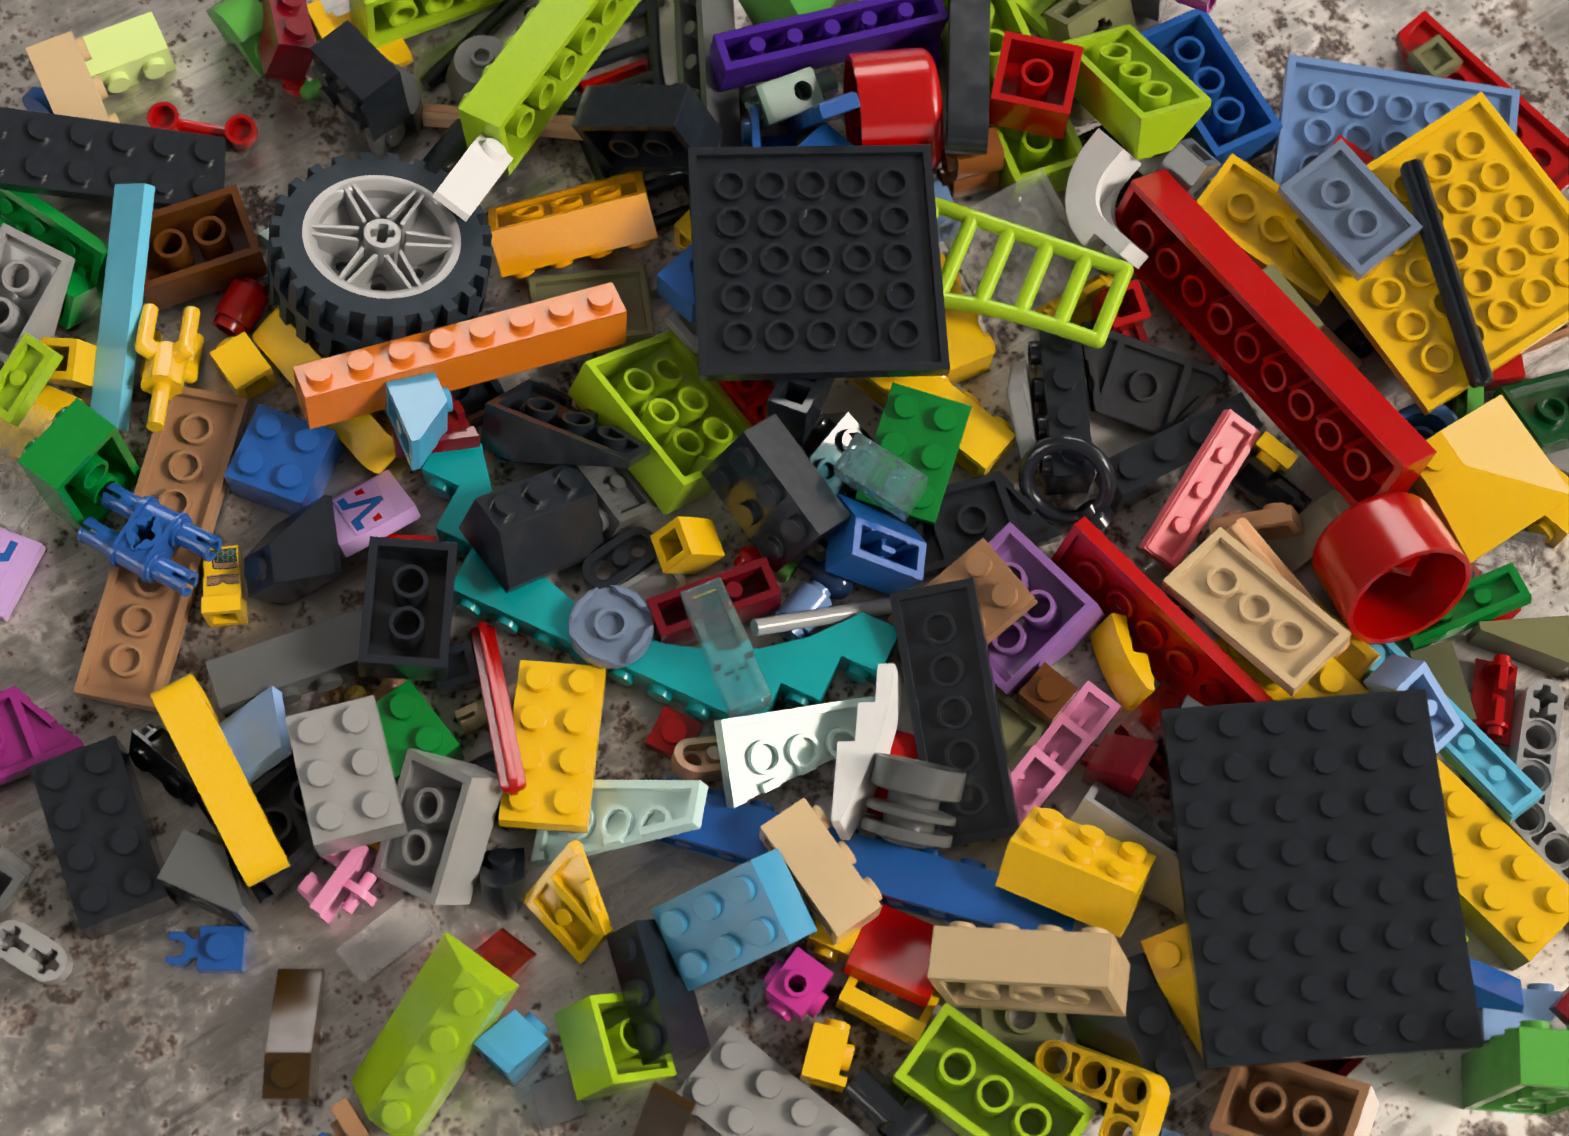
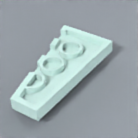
[714,696,875,808]
[530,780,708,868]

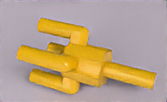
[135,303,204,432]

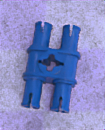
[77,483,222,597]

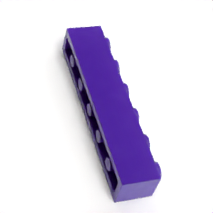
[708,0,949,92]

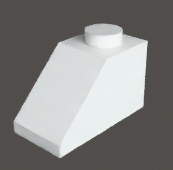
[432,133,514,222]

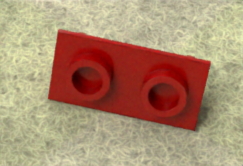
[1471,654,1518,747]

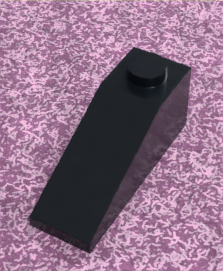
[766,378,835,446]

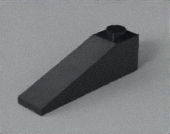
[480,379,650,468]

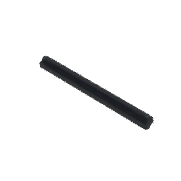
[1400,159,1494,388]

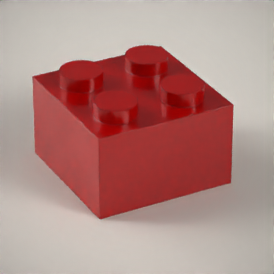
[989,30,1084,140]

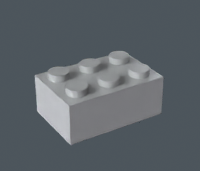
[285,695,408,857]

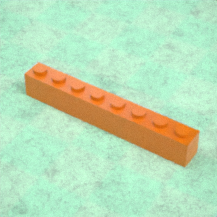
[293,282,627,430]

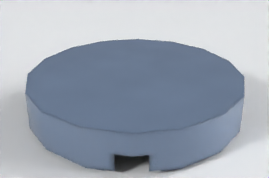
[569,585,654,669]

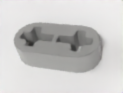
[0,919,73,986]

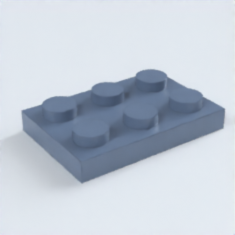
[1277,139,1423,281]

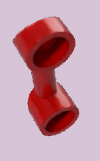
[147,102,258,151]

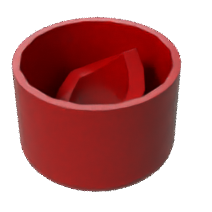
[843,48,943,171]
[1311,492,1472,644]

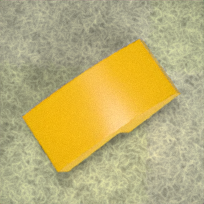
[1090,613,1155,711]

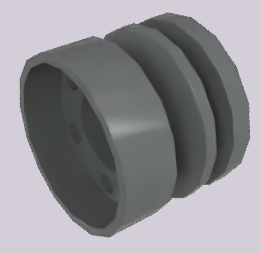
[861,753,967,849]

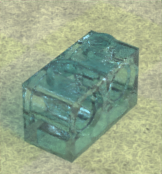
[834,431,929,522]

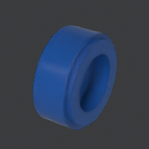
[22,86,54,114]

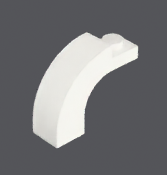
[1065,128,1149,269]

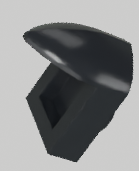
[480,847,526,921]

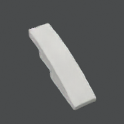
[831,663,903,840]

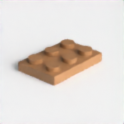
[886,538,1038,644]

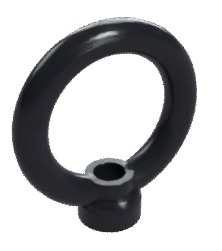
[1018,434,1116,530]

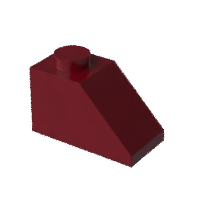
[1080,733,1159,799]

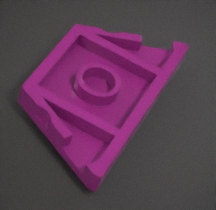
[0,686,84,786]

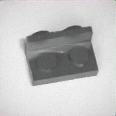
[576,465,657,544]

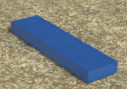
[785,92,861,135]

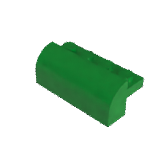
[0,189,108,330]

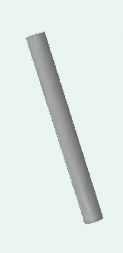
[751,597,893,636]

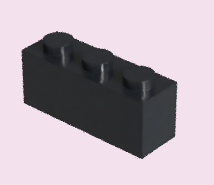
[606,919,710,1066]

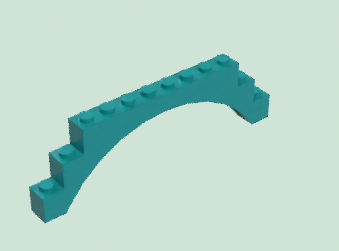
[422,443,898,721]

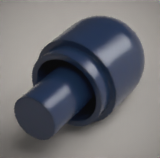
[798,554,854,600]

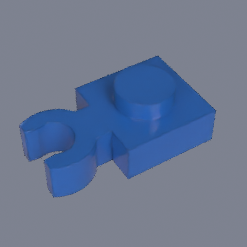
[165,926,248,974]

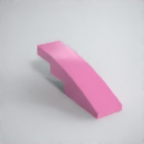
[1010,680,1122,838]

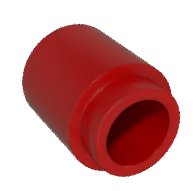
[212,277,269,337]

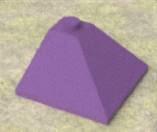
[988,522,1106,696]

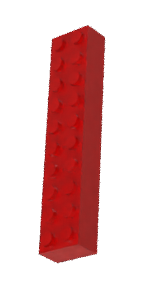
[1115,169,1437,506]

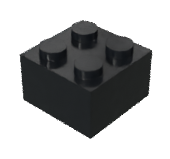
[310,20,410,142]

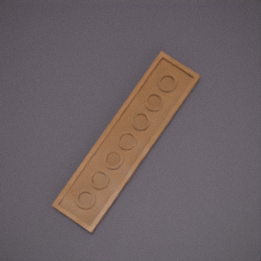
[73,386,251,713]

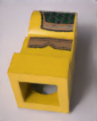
[201,545,248,628]

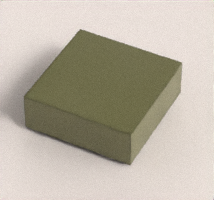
[1406,34,1463,78]

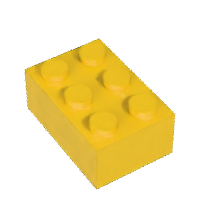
[995,806,1157,938]

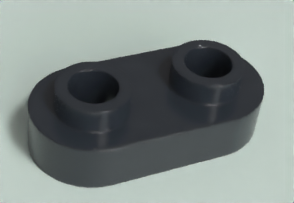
[582,527,658,590]

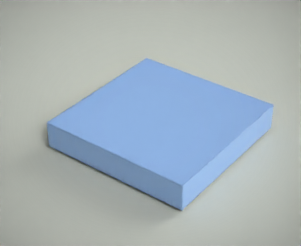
[219,685,292,784]

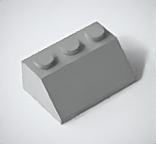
[372,748,502,906]

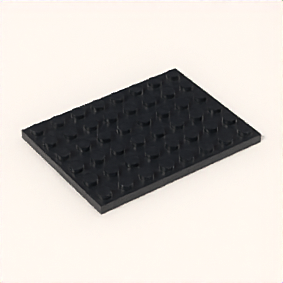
[1159,689,1484,1070]

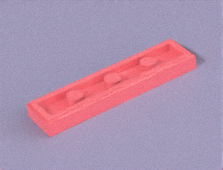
[1138,409,1262,571]

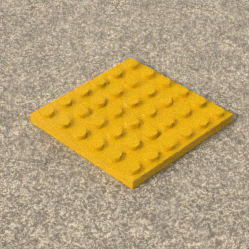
[1281,91,1569,416]

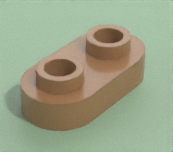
[670,735,723,782]

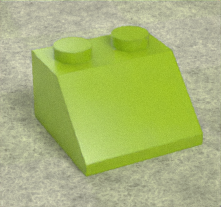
[554,992,677,1101]

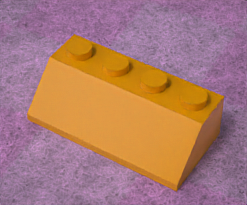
[488,171,658,278]

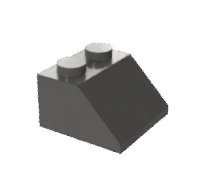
[157,829,259,932]

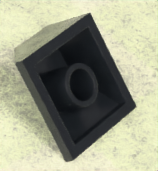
[244,495,342,604]

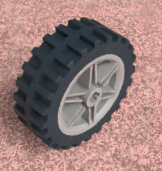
[267,152,493,357]

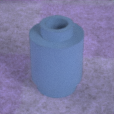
[775,580,833,641]

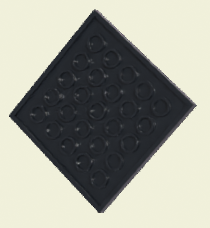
[687,145,950,382]

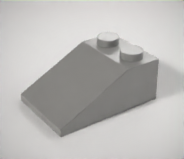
[0,223,75,364]

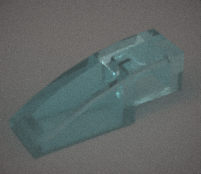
[680,577,771,718]

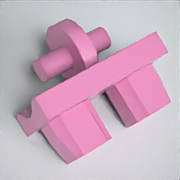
[297,845,377,924]

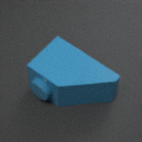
[386,371,453,470]
[474,1009,551,1087]

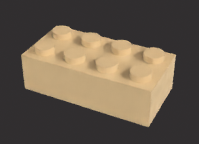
[927,921,1130,1016]

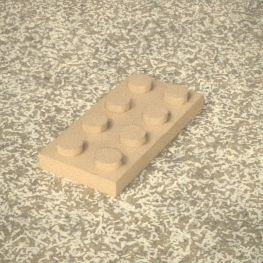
[1162,527,1352,696]

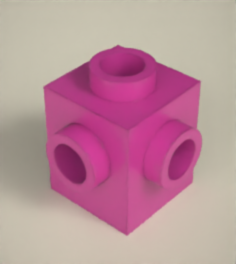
[763,946,834,1024]

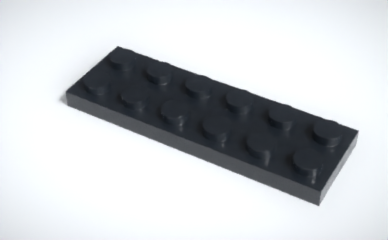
[0,107,226,209]
[890,577,1020,849]

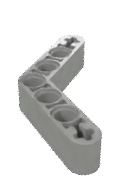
[1496,678,1569,884]

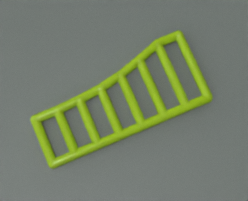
[935,196,1134,349]

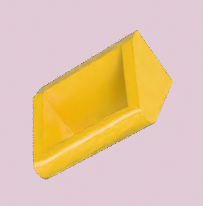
[836,976,941,1047]

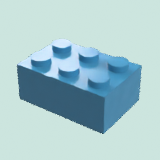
[651,848,817,992]

